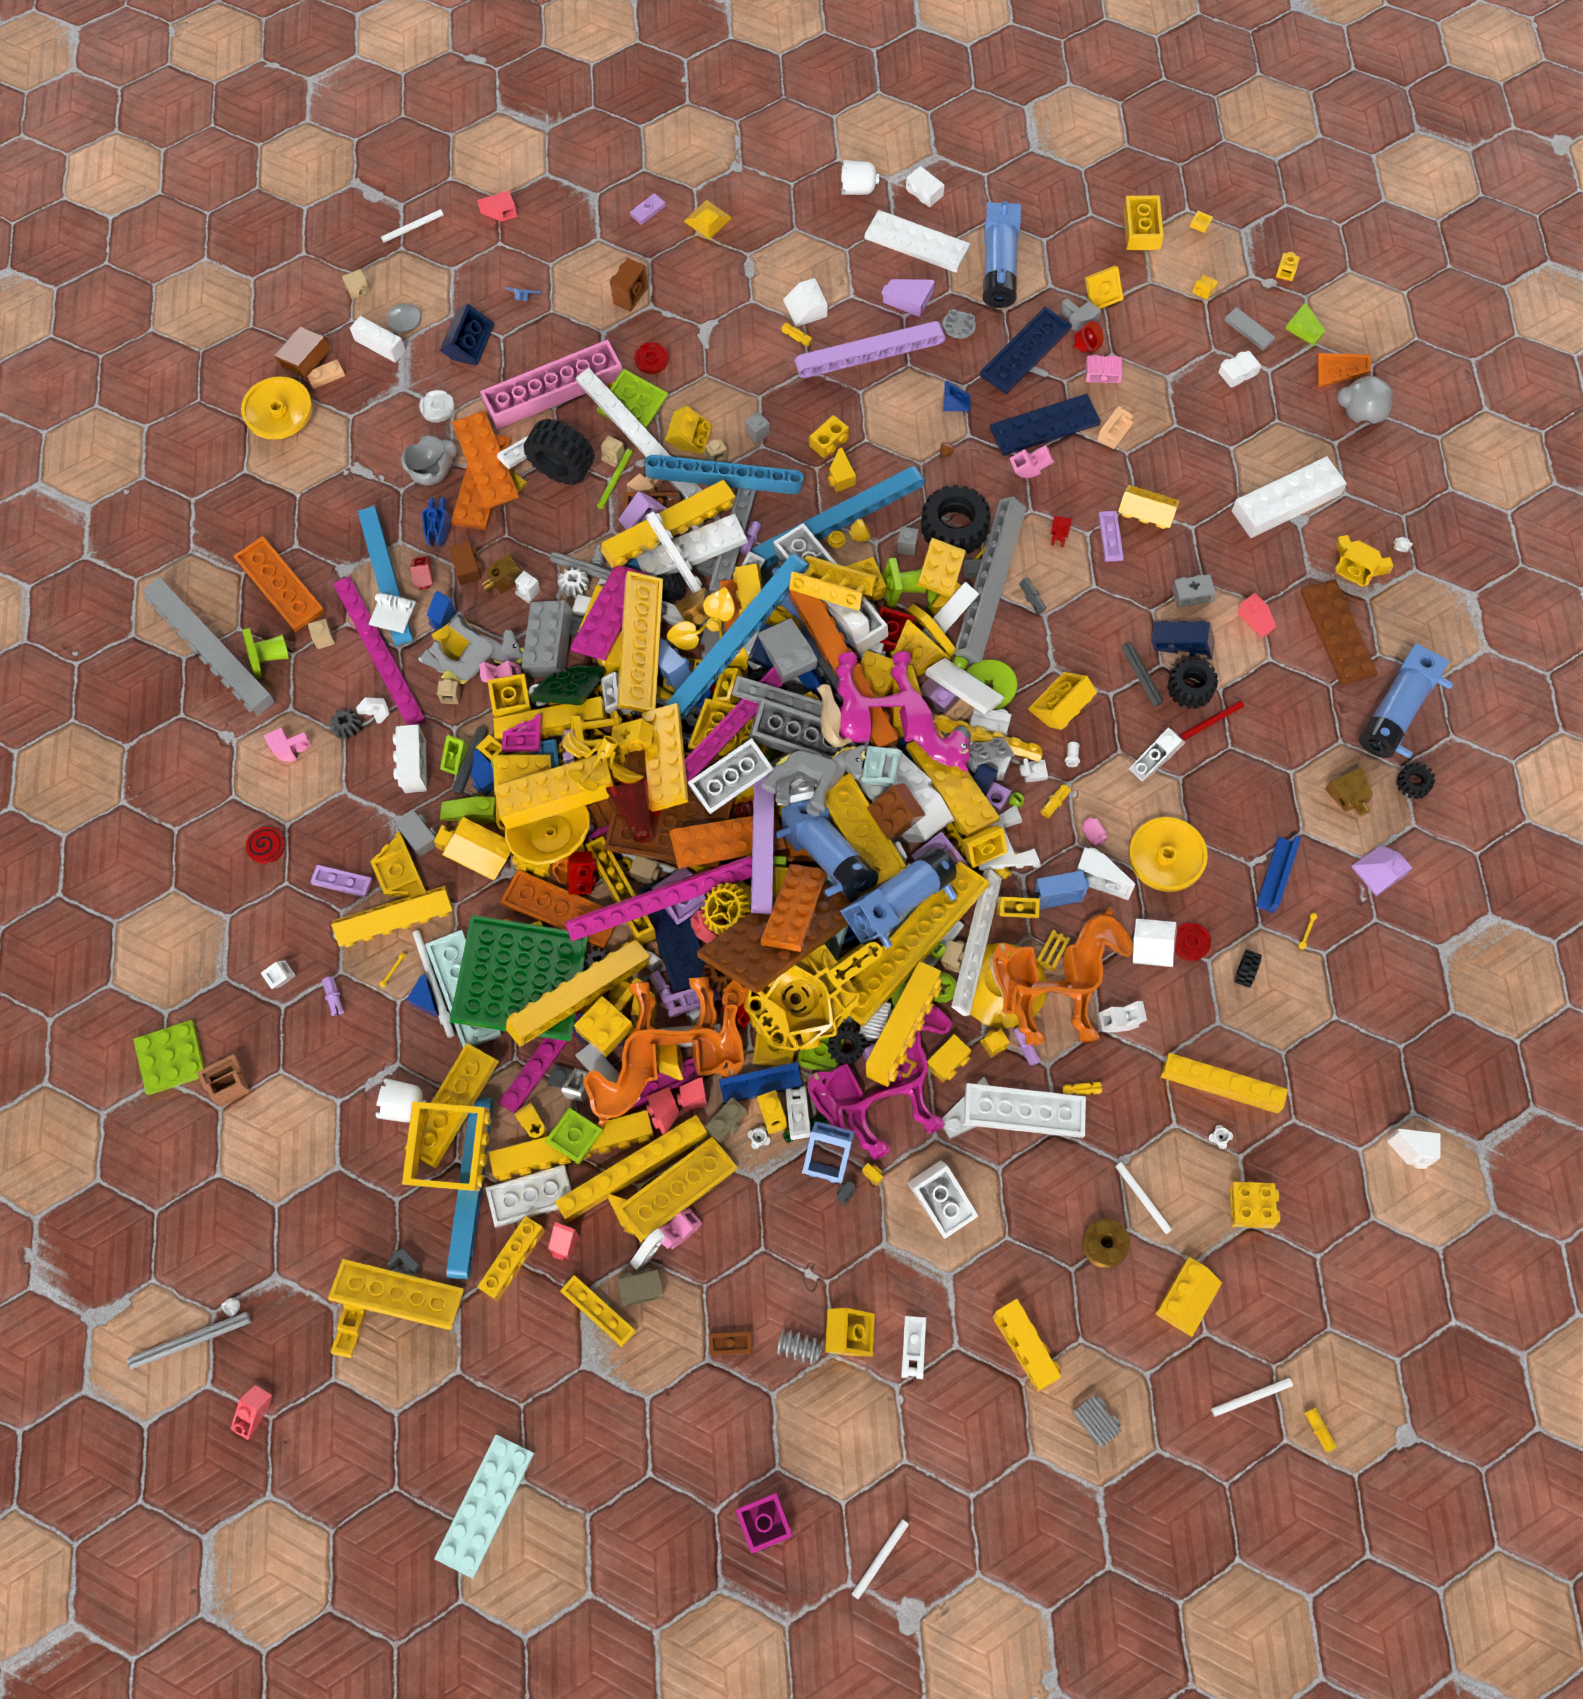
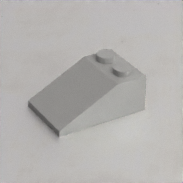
[757,618,818,683]

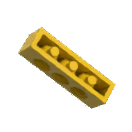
[477,1216,545,1301]

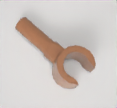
[647,941,665,967]

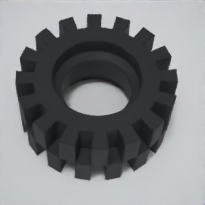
[657,573,685,602]
[1396,762,1435,799]
[1234,949,1262,988]
[827,1027,865,1065]

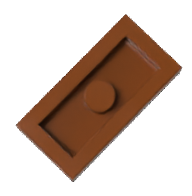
[709,1331,752,1356]

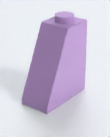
[882,279,935,317]

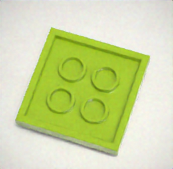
[597,369,668,430]
[133,1020,205,1096]

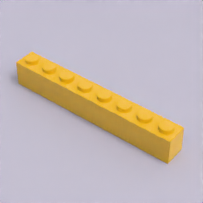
[601,480,735,568]
[506,939,650,1047]
[488,1110,655,1181]
[555,1115,707,1223]

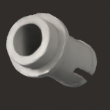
[590,545,605,567]

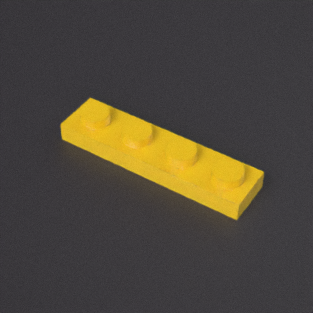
[560,1275,636,1348]

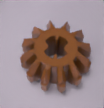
[701,965,733,993]

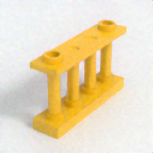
[789,556,877,611]
[569,711,625,783]

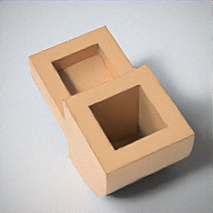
[627,473,664,492]

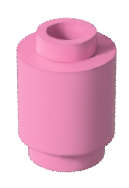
[1081,817,1109,847]

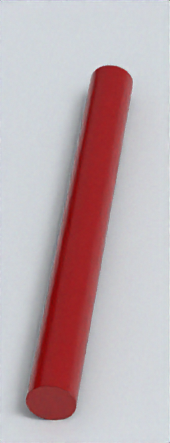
[1179,700,1244,740]

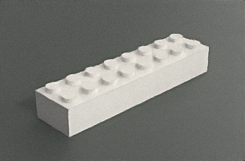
[773,523,888,655]

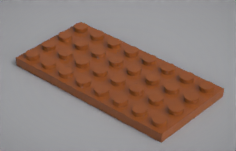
[697,883,853,994]

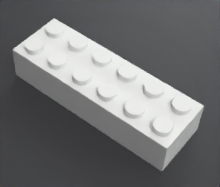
[1232,456,1347,538]

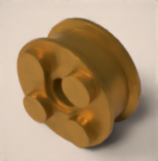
[1082,1219,1130,1268]

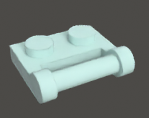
[861,746,902,788]

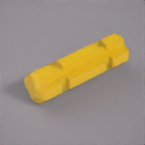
[782,322,812,346]
[1062,1082,1102,1096]

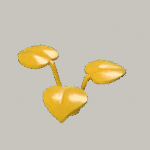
[667,587,748,671]
[563,731,644,792]

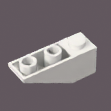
[1129,728,1186,782]

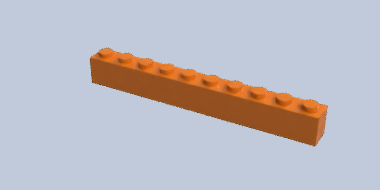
[789,590,899,748]

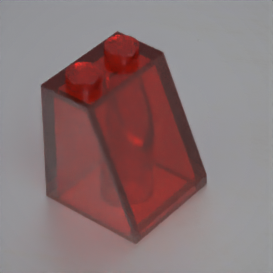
[606,782,654,843]

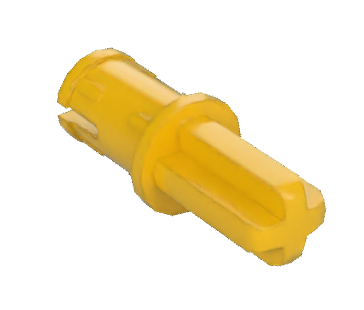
[1040,785,1071,818]
[1304,1407,1337,1452]

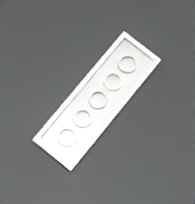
[865,210,970,273]
[637,513,748,577]
[963,1083,1086,1138]

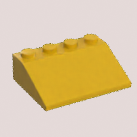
[688,698,770,757]

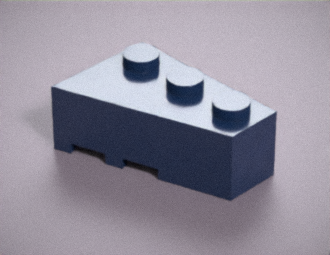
[1152,621,1215,660]

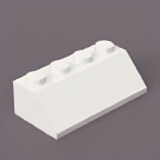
[688,738,774,814]

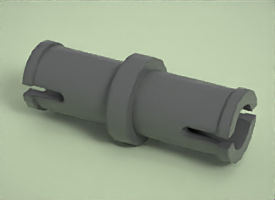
[1019,578,1047,614]

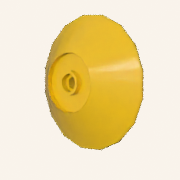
[505,805,590,865]
[970,942,1047,1029]

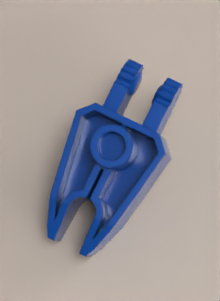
[422,497,452,547]

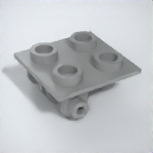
[969,738,1015,765]

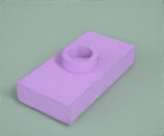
[630,193,666,225]

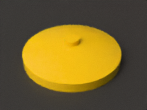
[241,377,313,439]
[1129,817,1208,892]

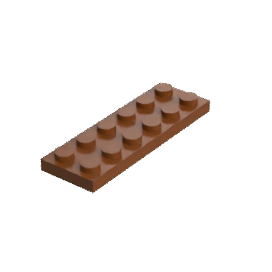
[1300,579,1378,686]

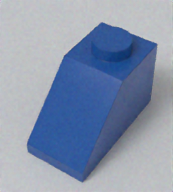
[427,590,456,630]
[471,749,494,796]

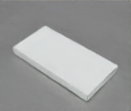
[925,658,1005,715]
[485,1164,572,1228]

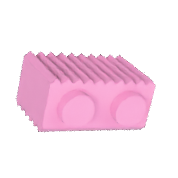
[1085,355,1122,383]

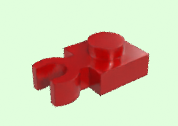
[1050,515,1072,548]

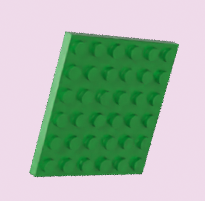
[450,915,588,1041]

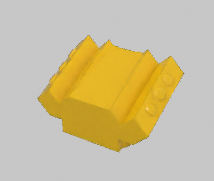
[1335,535,1394,588]

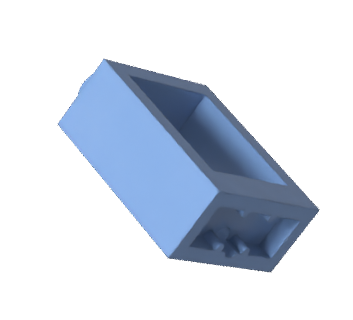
[1033,870,1089,910]
[802,1121,855,1184]

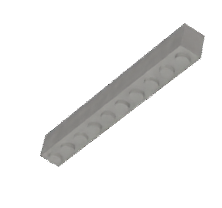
[954,496,1026,664]
[142,577,275,716]

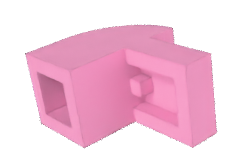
[1009,445,1054,478]
[479,661,522,683]
[264,728,311,761]
[660,1208,702,1249]

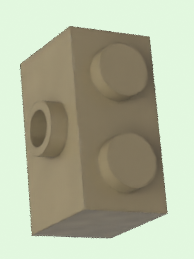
[705,1098,748,1145]
[615,1268,664,1308]

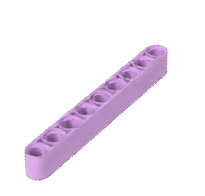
[794,321,946,378]
[751,765,774,914]

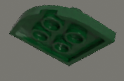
[530,666,605,706]

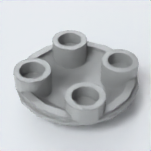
[387,303,420,334]
[942,309,976,339]

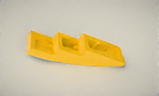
[331,1304,368,1358]

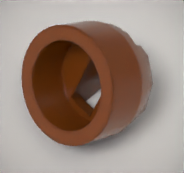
[940,442,954,457]

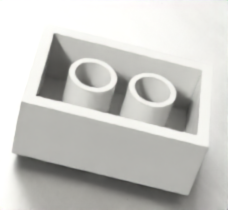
[393,724,427,793]

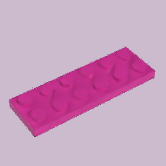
[571,566,649,661]

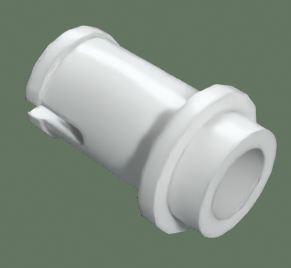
[1065,742,1080,767]

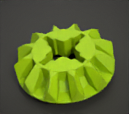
[933,972,957,1003]

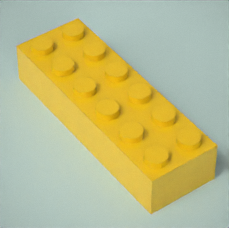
[494,755,617,829]
[866,961,943,1087]

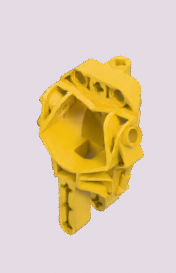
[744,942,882,1051]

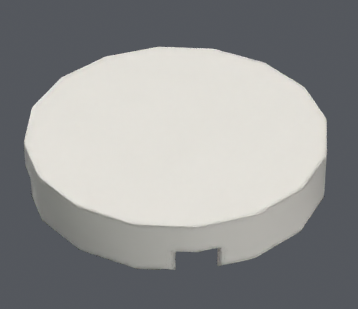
[419,390,455,423]

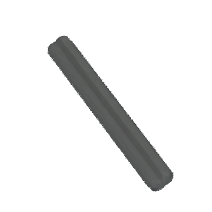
[1122,642,1163,707]
[452,726,488,794]

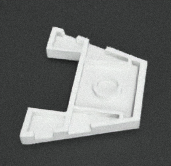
[978,805,1041,870]

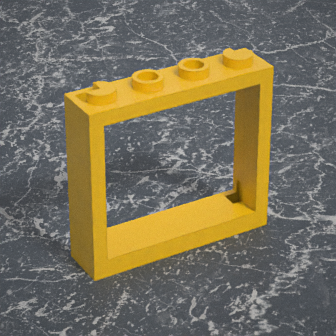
[402,1101,491,1191]

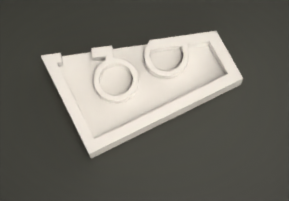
[942,1077,989,1140]

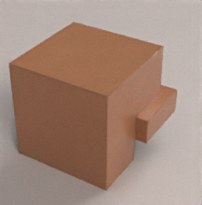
[197,1054,250,1107]

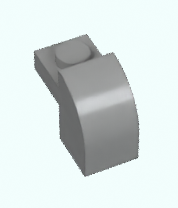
[1060,298,1101,331]

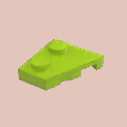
[1285,303,1325,346]

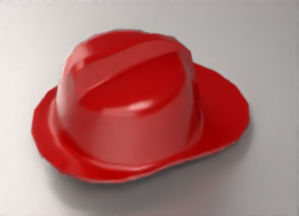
[1072,321,1104,353]

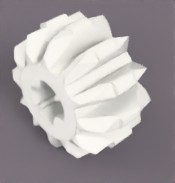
[558,567,589,599]

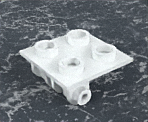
[369,593,416,633]

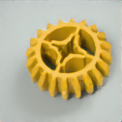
[701,883,751,935]

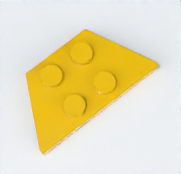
[892,619,951,677]
[370,831,426,897]

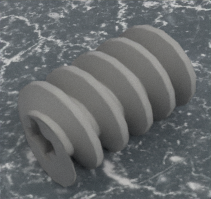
[777,1329,824,1366]

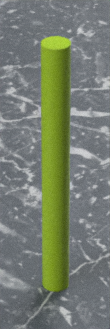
[597,449,633,509]

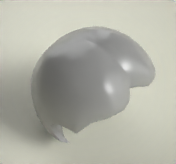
[1337,376,1393,424]
[401,435,457,486]

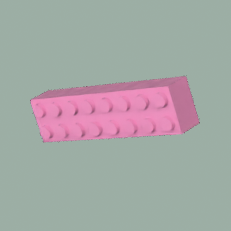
[480,340,622,430]

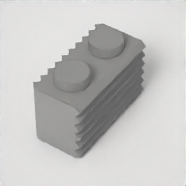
[1072,1395,1122,1448]

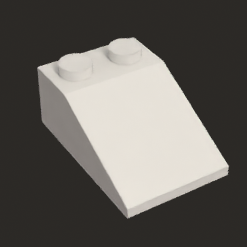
[1077,847,1135,900]
[907,1160,978,1239]

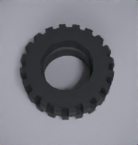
[523,419,595,485]
[921,485,991,554]

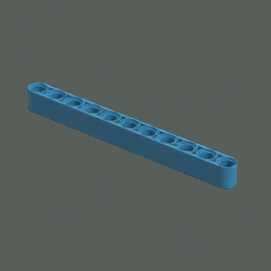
[750,466,926,570]
[666,553,809,720]

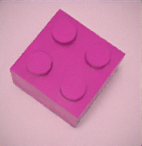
[736,1493,793,1554]

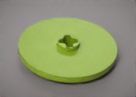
[966,660,1017,710]

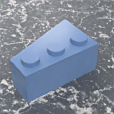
[657,637,691,692]

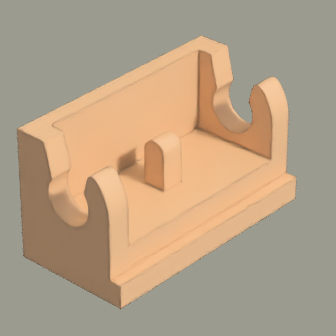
[1098,406,1133,449]

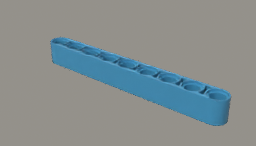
[645,455,803,494]
[357,506,413,646]
[447,1097,493,1279]

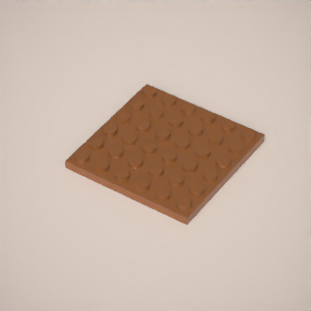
[604,749,734,869]

